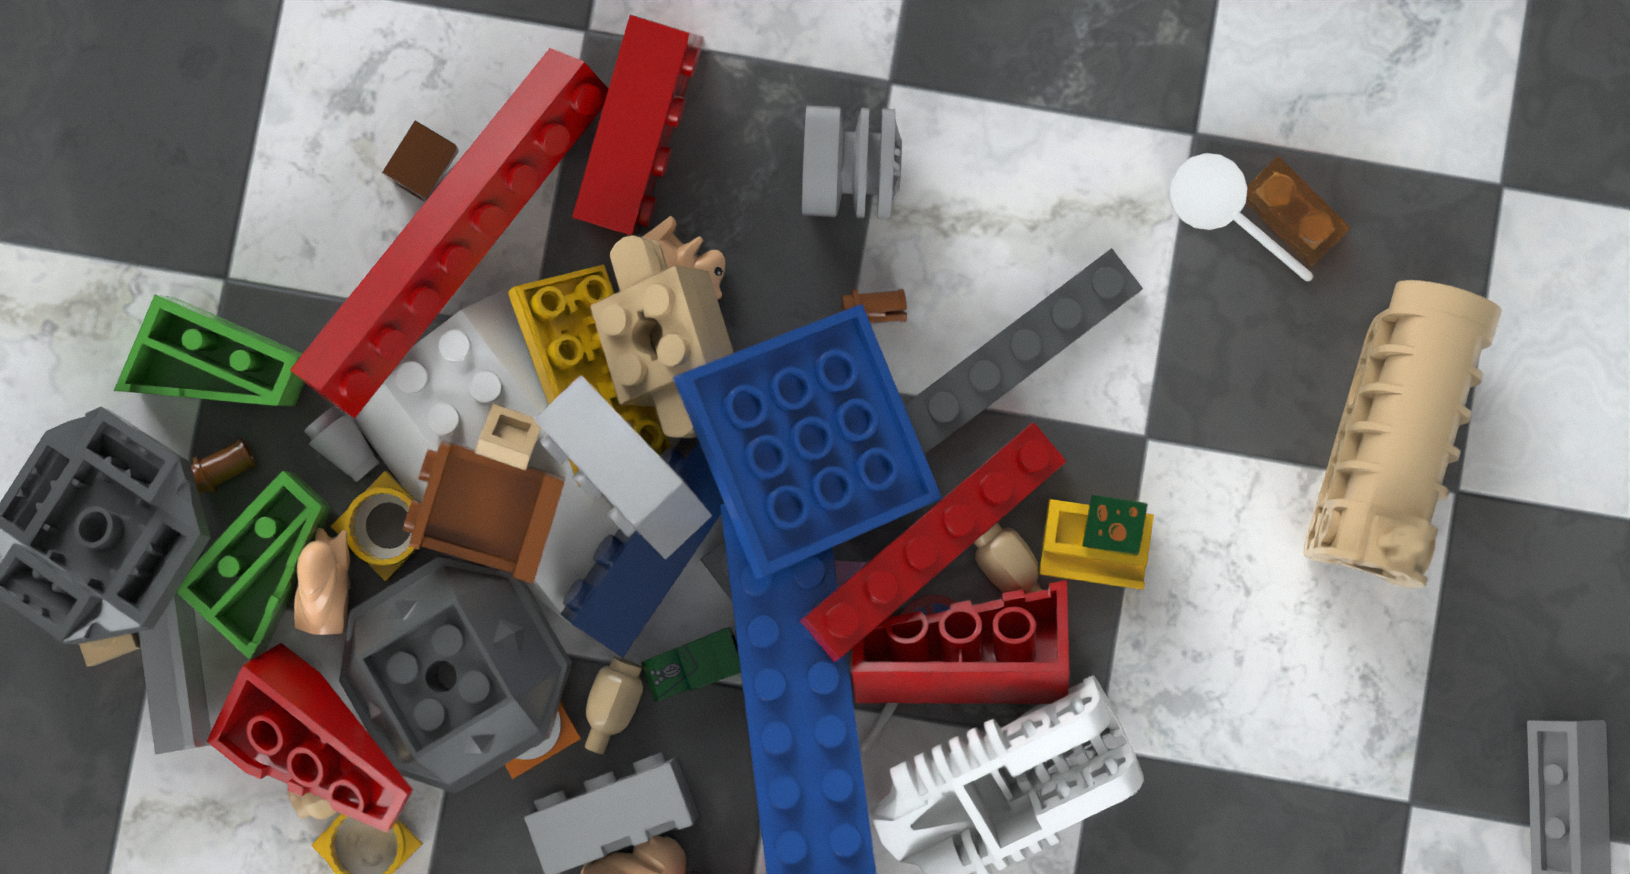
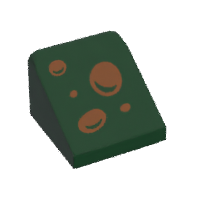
[1082,495,1148,556]

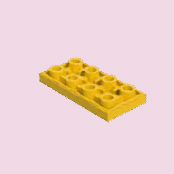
[508,264,671,487]

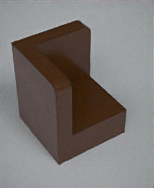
[382,120,459,203]

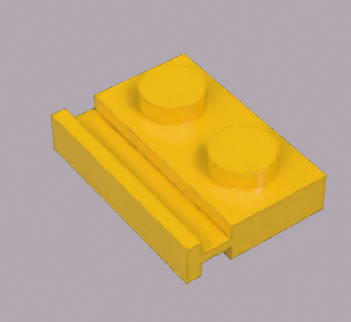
[1039,499,1154,590]

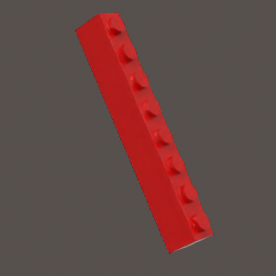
[290,48,609,419]

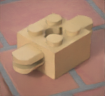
[590,236,734,438]

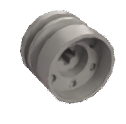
[802,106,902,219]

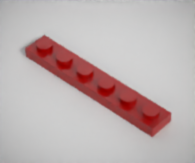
[800,422,1067,662]

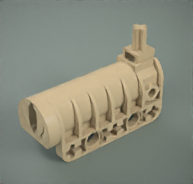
[1304,280,1502,588]

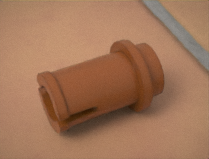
[841,289,907,324]
[191,437,258,495]

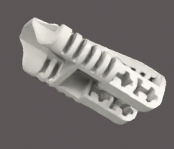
[870,675,1144,874]

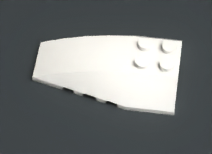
[353,287,619,626]

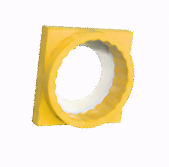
[331,471,418,581]
[311,813,424,874]

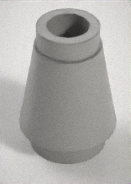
[304,405,380,483]

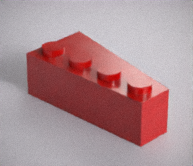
[572,15,703,236]
[852,580,1069,704]

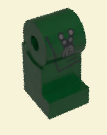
[641,626,741,702]

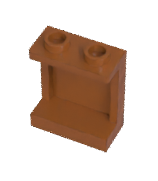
[403,440,565,583]

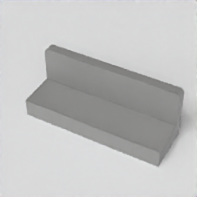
[139,592,211,754]
[1527,720,1611,874]

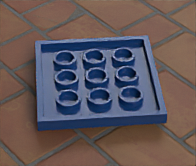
[673,304,942,579]

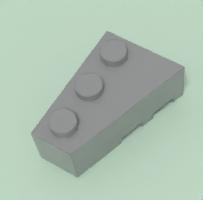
[533,375,712,560]
[524,752,699,874]

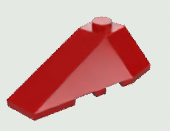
[206,643,413,832]

